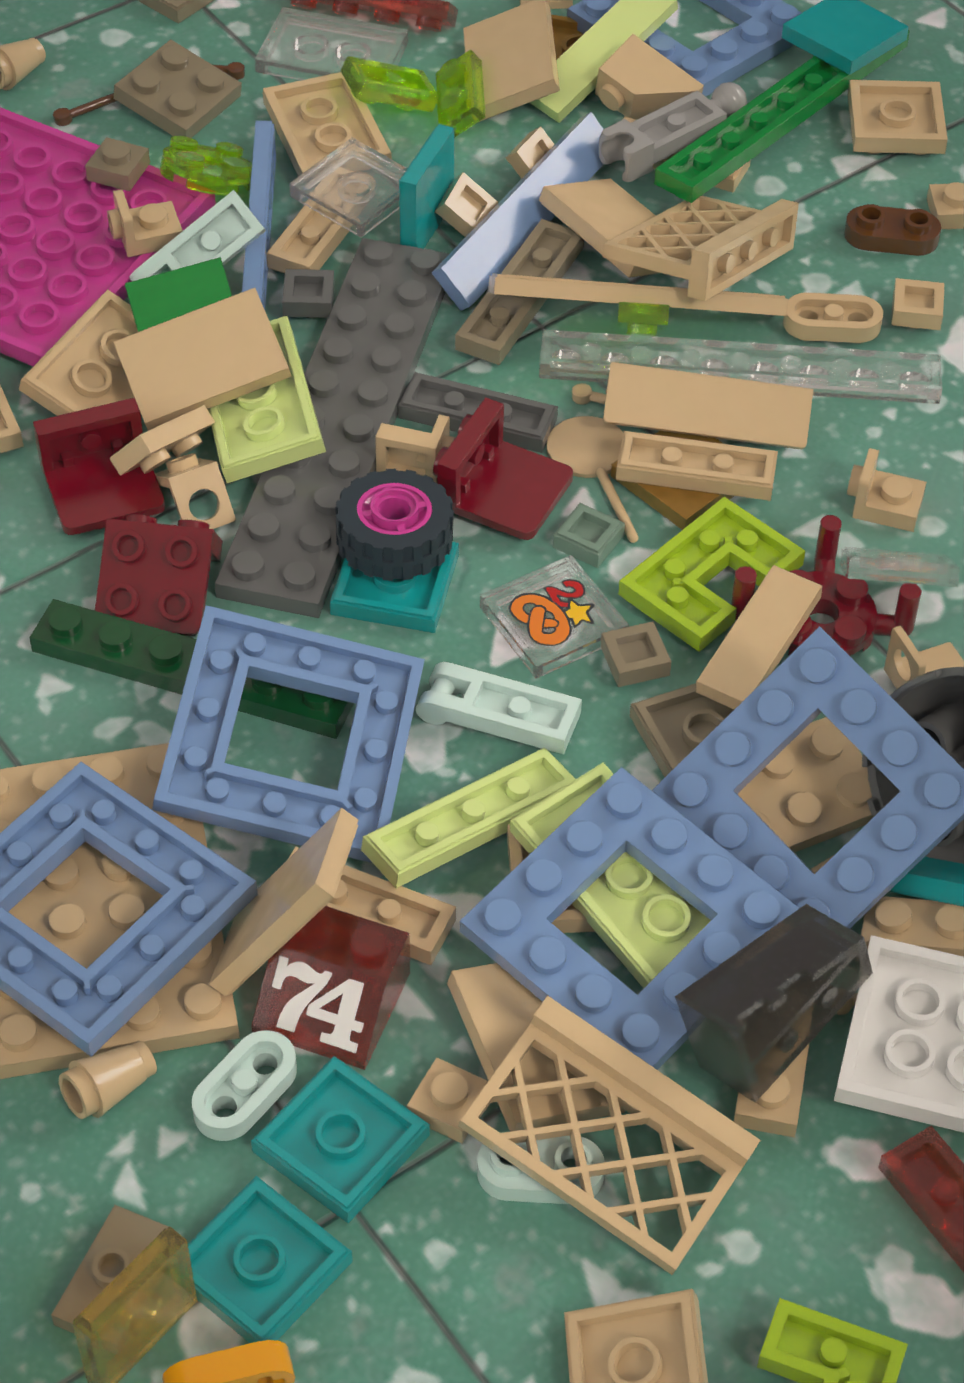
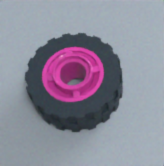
[335,469,454,581]

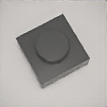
[282,269,335,318]

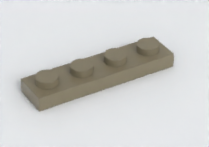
[455,219,584,365]

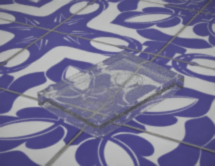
[255,7,408,95]

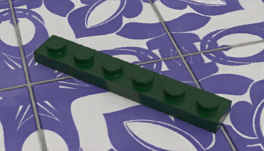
[29,599,354,739]

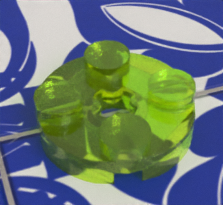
[160,136,252,195]

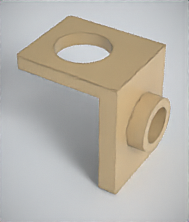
[155,453,236,529]
[884,626,964,689]

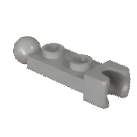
[599,82,747,182]

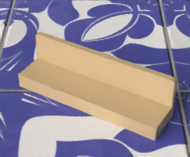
[603,362,814,450]

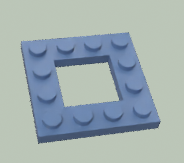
[567,0,802,97]
[152,605,425,863]
[652,626,964,961]
[0,762,258,1057]
[460,767,804,1070]

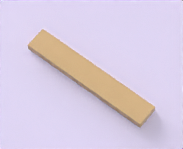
[488,273,788,316]

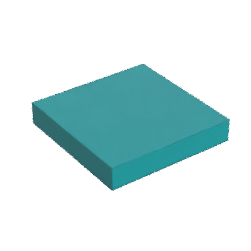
[781,0,909,75]
[399,124,454,249]
[330,542,459,633]
[251,1056,430,1224]
[166,1176,353,1343]

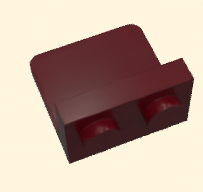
[33,397,165,535]
[433,397,573,540]
[95,514,223,636]

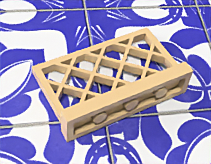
[602,196,799,301]
[458,995,761,1275]

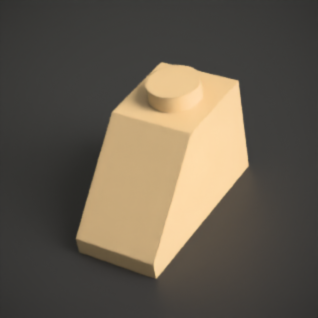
[595,34,704,119]

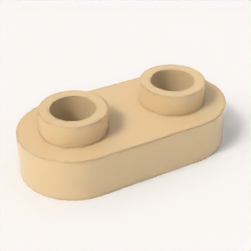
[783,293,883,343]

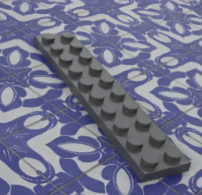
[215,238,450,618]

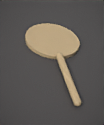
[547,416,639,543]

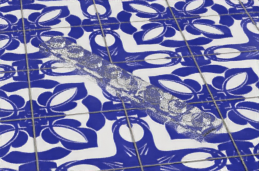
[539,329,942,404]

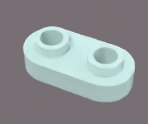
[192,1030,297,1141]
[477,1132,605,1204]

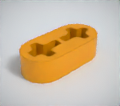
[162,1340,296,1383]

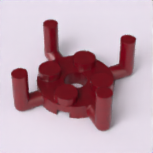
[731,515,922,657]

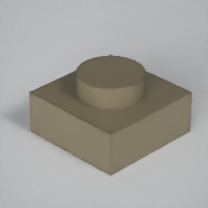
[85,137,150,191]
[601,621,672,687]

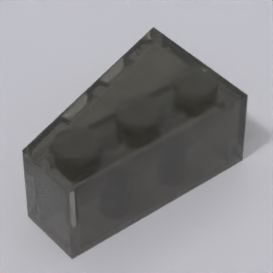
[675,904,873,1103]

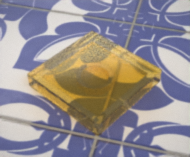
[72,1226,197,1383]

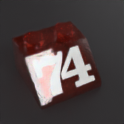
[251,906,410,1070]

